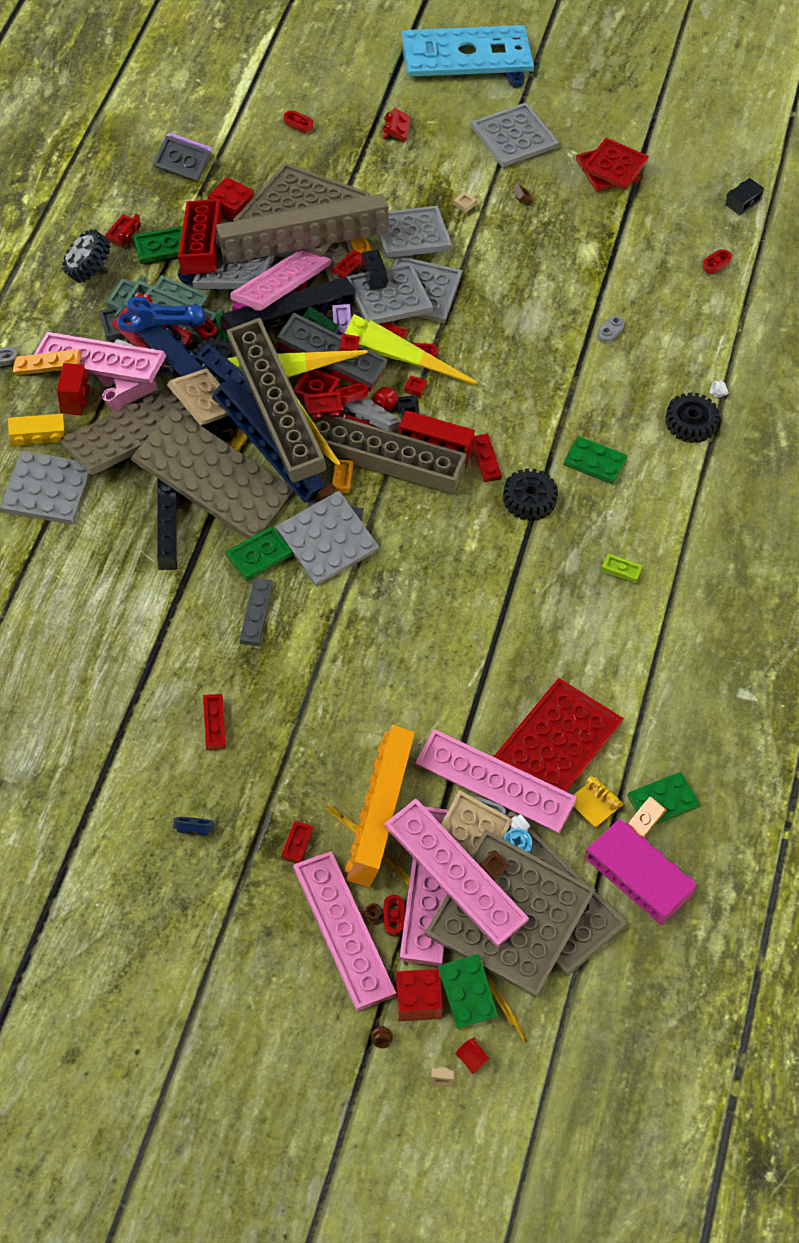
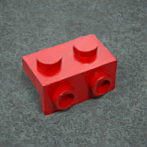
[382,107,411,142]
[105,214,141,247]
[303,391,344,420]

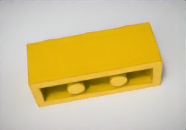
[8,414,65,446]

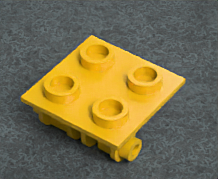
[573,776,624,828]

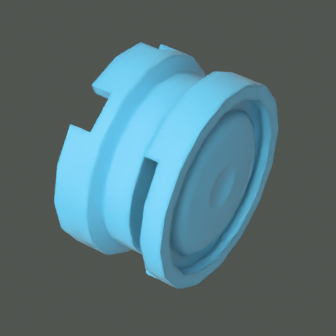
[504,828,532,853]

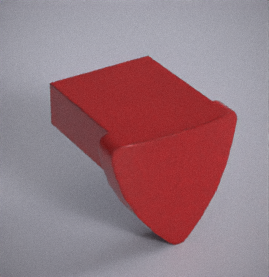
[455,1037,490,1074]

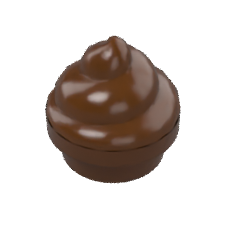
[371,1026,393,1048]

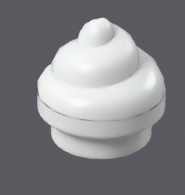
[710,381,729,398]
[509,814,531,832]

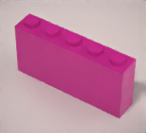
[585,819,697,925]

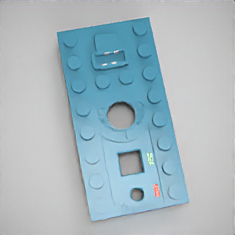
[401,25,534,77]

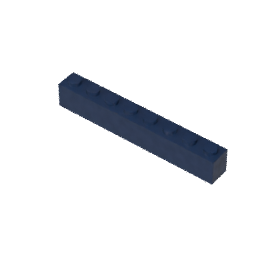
[135,325,237,429]
[212,379,327,503]

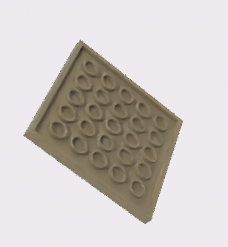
[233,163,371,257]
[424,829,595,998]

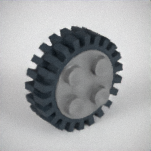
[62,229,111,283]

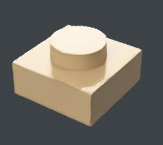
[453,192,477,213]
[430,1067,454,1087]

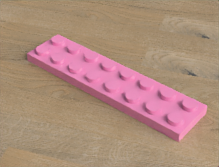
[230,250,331,310]
[35,332,166,384]
[415,729,577,834]
[385,798,529,948]
[399,806,448,966]
[293,851,396,1012]

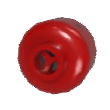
[372,386,398,412]

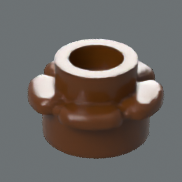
[363,903,383,924]

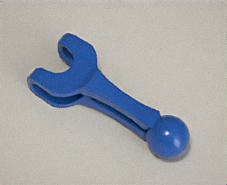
[117,297,206,332]

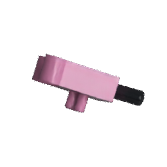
[95,366,174,411]

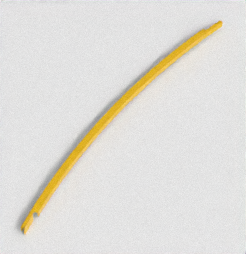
[326,804,527,1042]

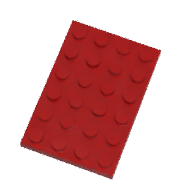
[493,678,624,792]

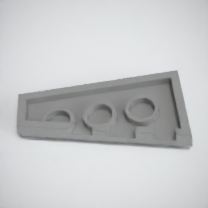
[342,397,401,431]

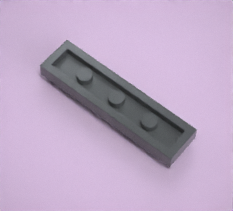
[240,577,273,647]

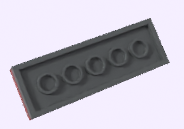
[276,313,388,392]

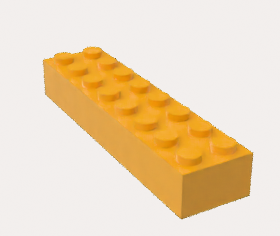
[345,725,415,888]

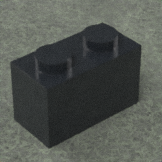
[725,178,764,216]
[362,250,387,290]

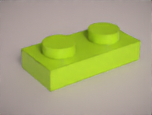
[601,553,643,584]

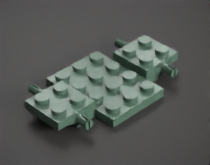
[106,275,225,352]

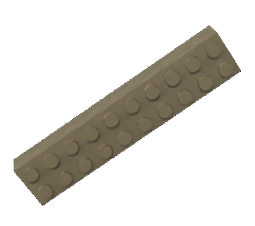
[216,193,389,265]
[226,318,327,483]
[303,406,466,494]

